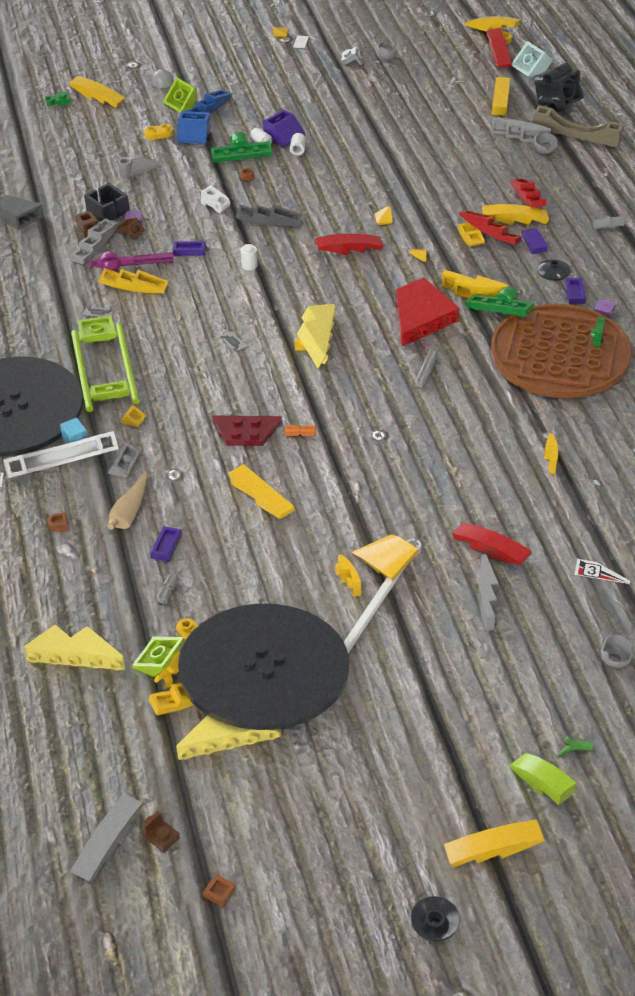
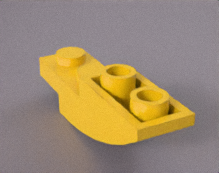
[442,270,509,298]

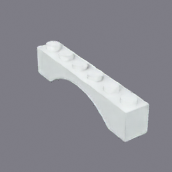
[3,431,119,479]

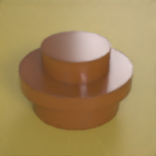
[240,168,255,181]

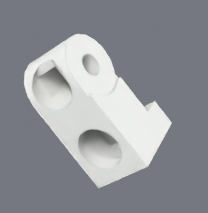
[201,185,230,213]

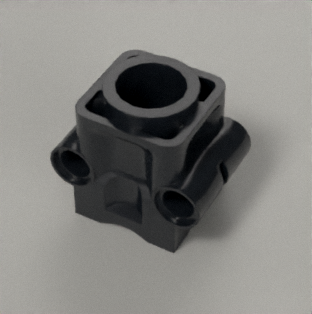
[535,63,584,112]

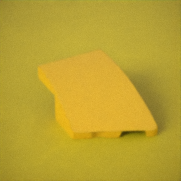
[352,535,419,582]

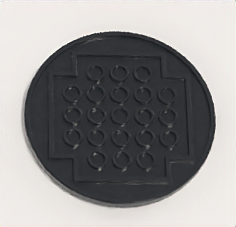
[0,356,83,456]
[178,603,349,730]

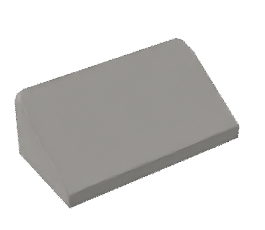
[108,442,141,477]

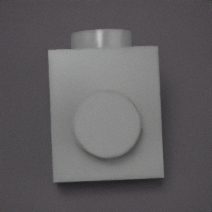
[341,47,364,65]

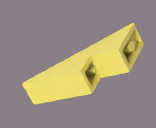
[297,304,336,368]
[24,625,125,670]
[176,716,281,760]

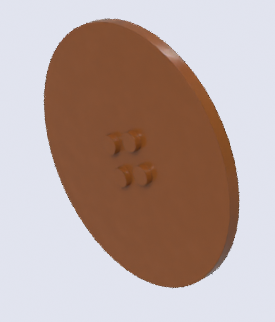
[491,304,632,398]

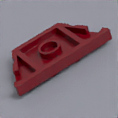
[212,415,282,446]

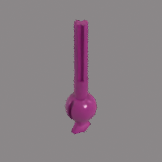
[89,251,174,272]

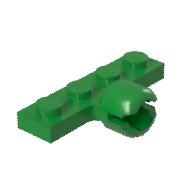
[211,131,272,163]
[466,287,534,317]

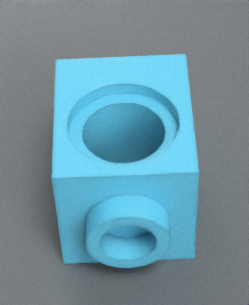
[60,418,87,444]

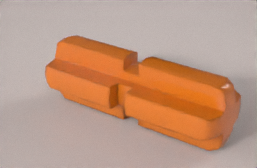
[285,425,316,436]

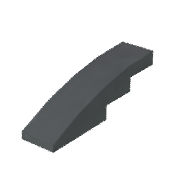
[235,204,303,226]

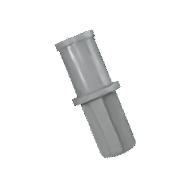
[593,216,625,230]

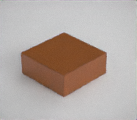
[203,874,236,908]

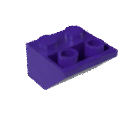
[263,109,305,147]

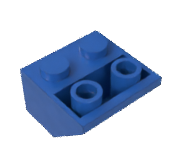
[177,111,211,144]

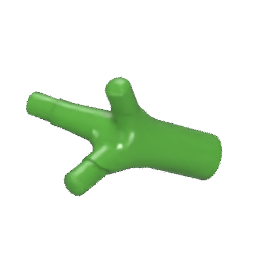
[558,736,593,757]

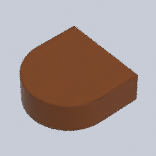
[47,512,68,532]

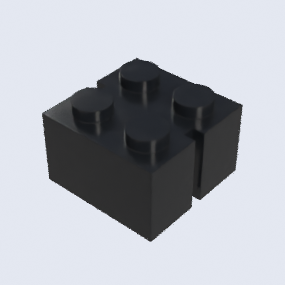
[84,183,130,221]

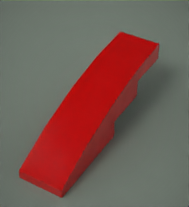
[487,28,511,68]
[510,178,546,207]
[459,210,522,245]
[315,233,384,255]
[452,522,532,565]

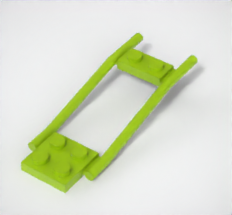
[71,315,140,412]

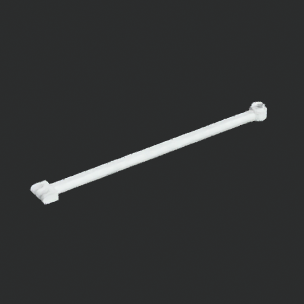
[344,539,421,654]

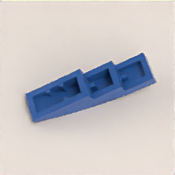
[186,90,232,114]

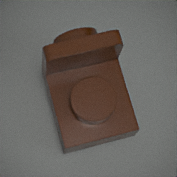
[116,218,145,240]
[142,811,180,853]

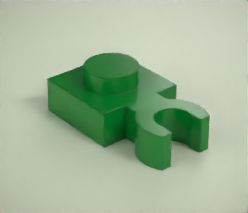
[45,91,71,106]
[591,317,605,347]

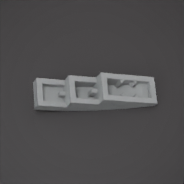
[491,117,551,142]
[70,219,119,264]
[478,554,498,631]
[70,794,144,883]

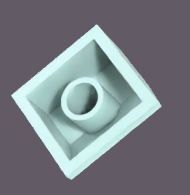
[511,41,553,78]

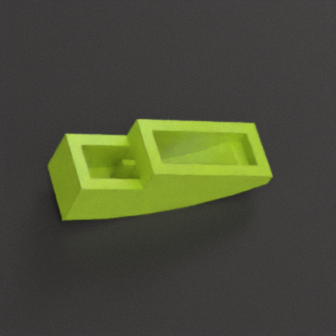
[510,753,577,805]

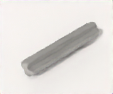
[415,350,438,388]

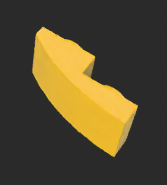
[335,554,361,597]

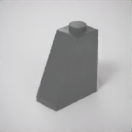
[0,195,43,230]

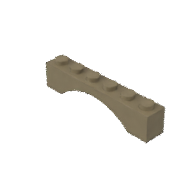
[533,106,624,147]

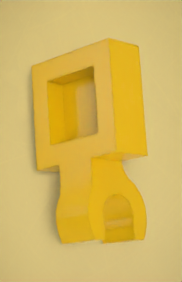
[154,651,180,690]

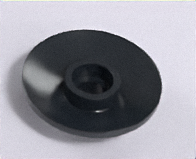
[537,259,570,281]
[411,896,460,941]

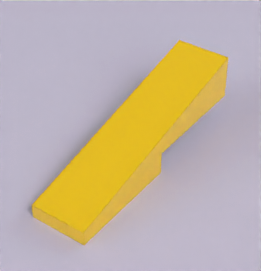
[492,77,510,116]
[229,464,295,519]

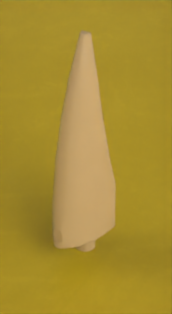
[107,471,147,530]

